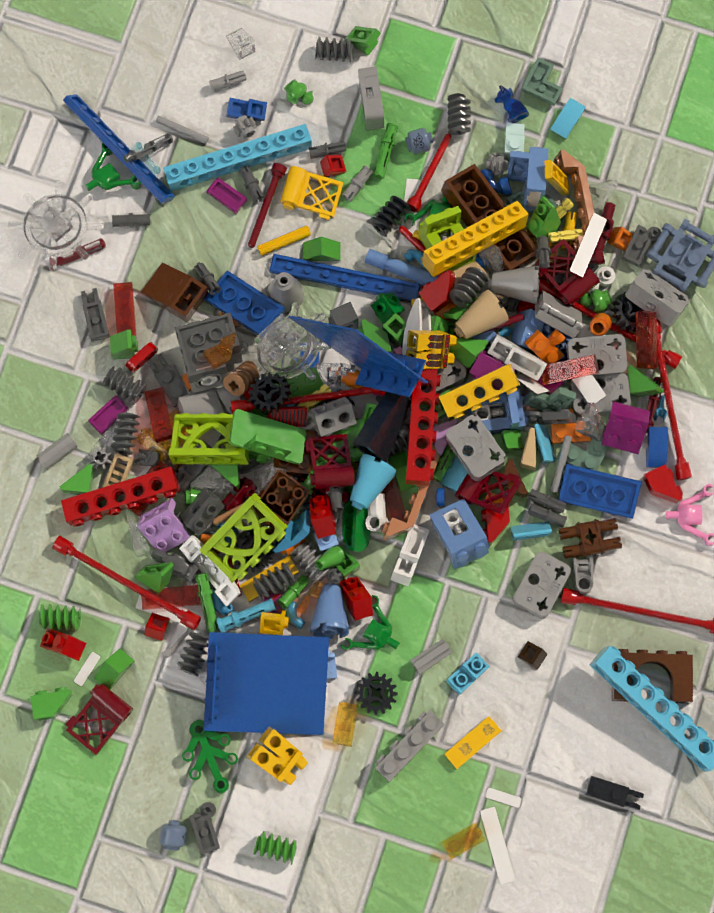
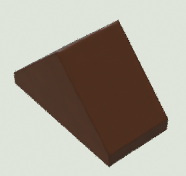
[498,459,528,498]

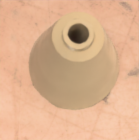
[454,290,509,339]

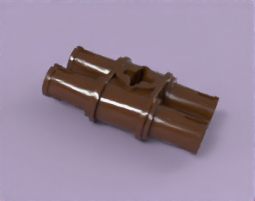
[558,518,622,559]

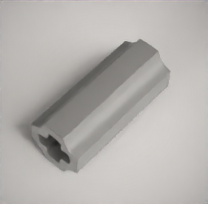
[37,433,78,469]
[410,639,452,675]

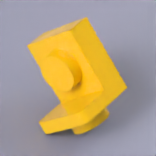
[259,610,289,635]

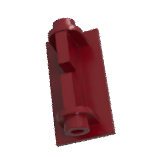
[222,477,257,511]

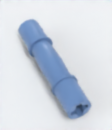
[365,249,437,285]

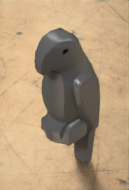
[151,548,216,590]

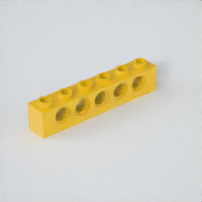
[422,201,529,277]

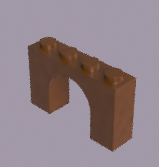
[611,649,693,704]

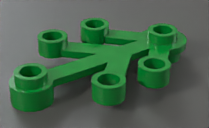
[182,720,238,793]

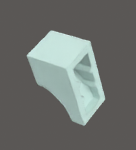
[504,123,525,161]

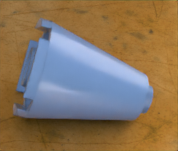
[310,583,349,639]

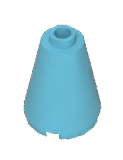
[350,454,396,510]

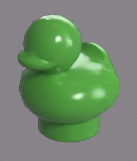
[284,79,314,105]
[579,289,612,313]

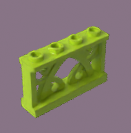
[169,413,249,465]
[199,493,288,583]

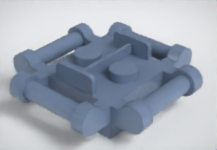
[646,219,714,293]

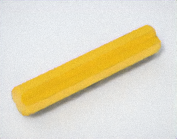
[258,226,311,256]

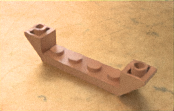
[554,150,594,253]
[382,441,439,541]

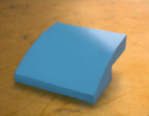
[273,510,311,553]

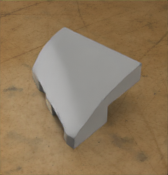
[177,388,224,414]

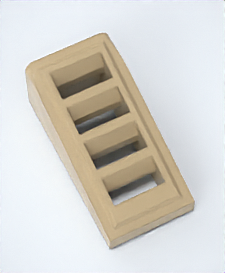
[519,427,536,471]
[102,452,135,488]

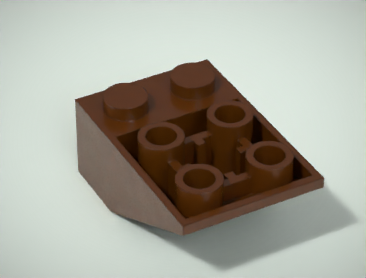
[141,262,209,323]
[245,469,310,535]

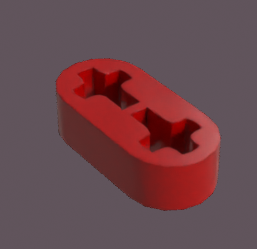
[125,342,158,373]

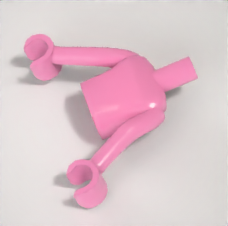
[665,484,714,546]

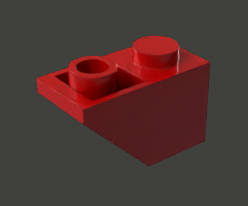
[419,270,456,313]
[642,464,683,504]
[310,494,336,539]
[481,503,510,546]
[339,576,373,621]
[40,628,86,661]

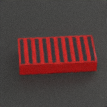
[268,406,308,427]

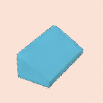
[533,424,556,465]
[440,453,469,493]
[510,522,552,541]

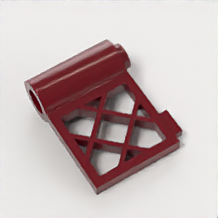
[534,239,600,306]
[305,434,354,489]
[455,471,521,515]
[66,684,133,755]

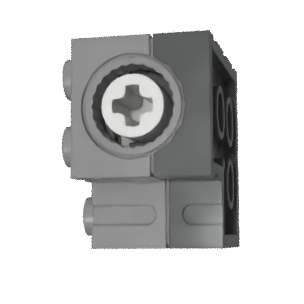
[175,312,243,394]

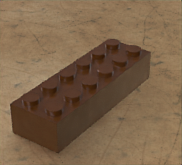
[441,164,537,272]

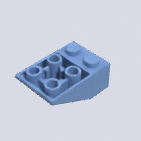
[510,309,573,366]

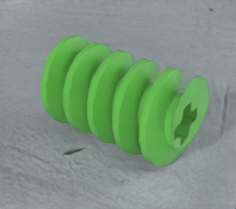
[39,604,81,631]
[253,831,297,865]

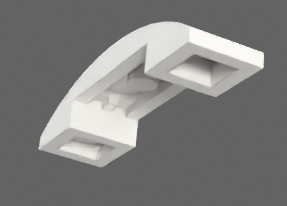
[179,535,241,606]

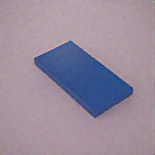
[204,270,286,339]
[558,464,642,519]

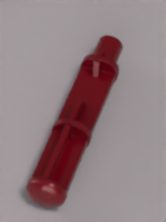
[50,238,106,268]
[646,377,663,434]

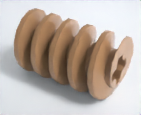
[223,361,260,396]

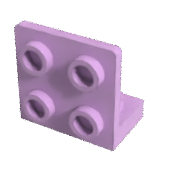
[137,498,191,552]

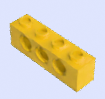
[439,364,520,419]

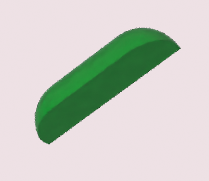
[341,476,371,552]

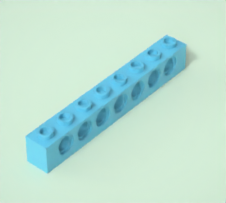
[163,124,312,192]
[589,646,714,772]

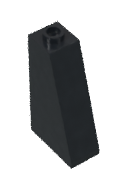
[353,392,411,463]

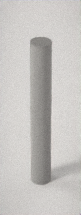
[156,115,209,144]
[551,435,572,493]

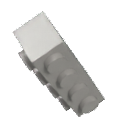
[375,710,444,783]

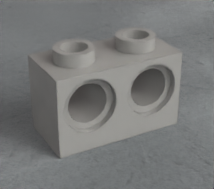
[310,397,357,437]

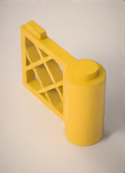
[280,166,343,220]

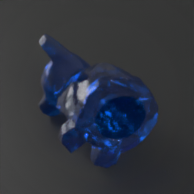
[494,85,529,123]

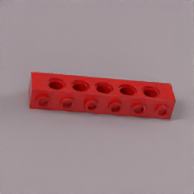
[406,368,441,486]
[61,466,181,527]

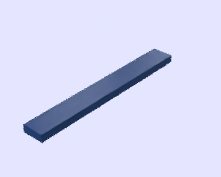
[63,94,175,203]
[269,253,420,302]

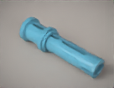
[216,598,276,633]

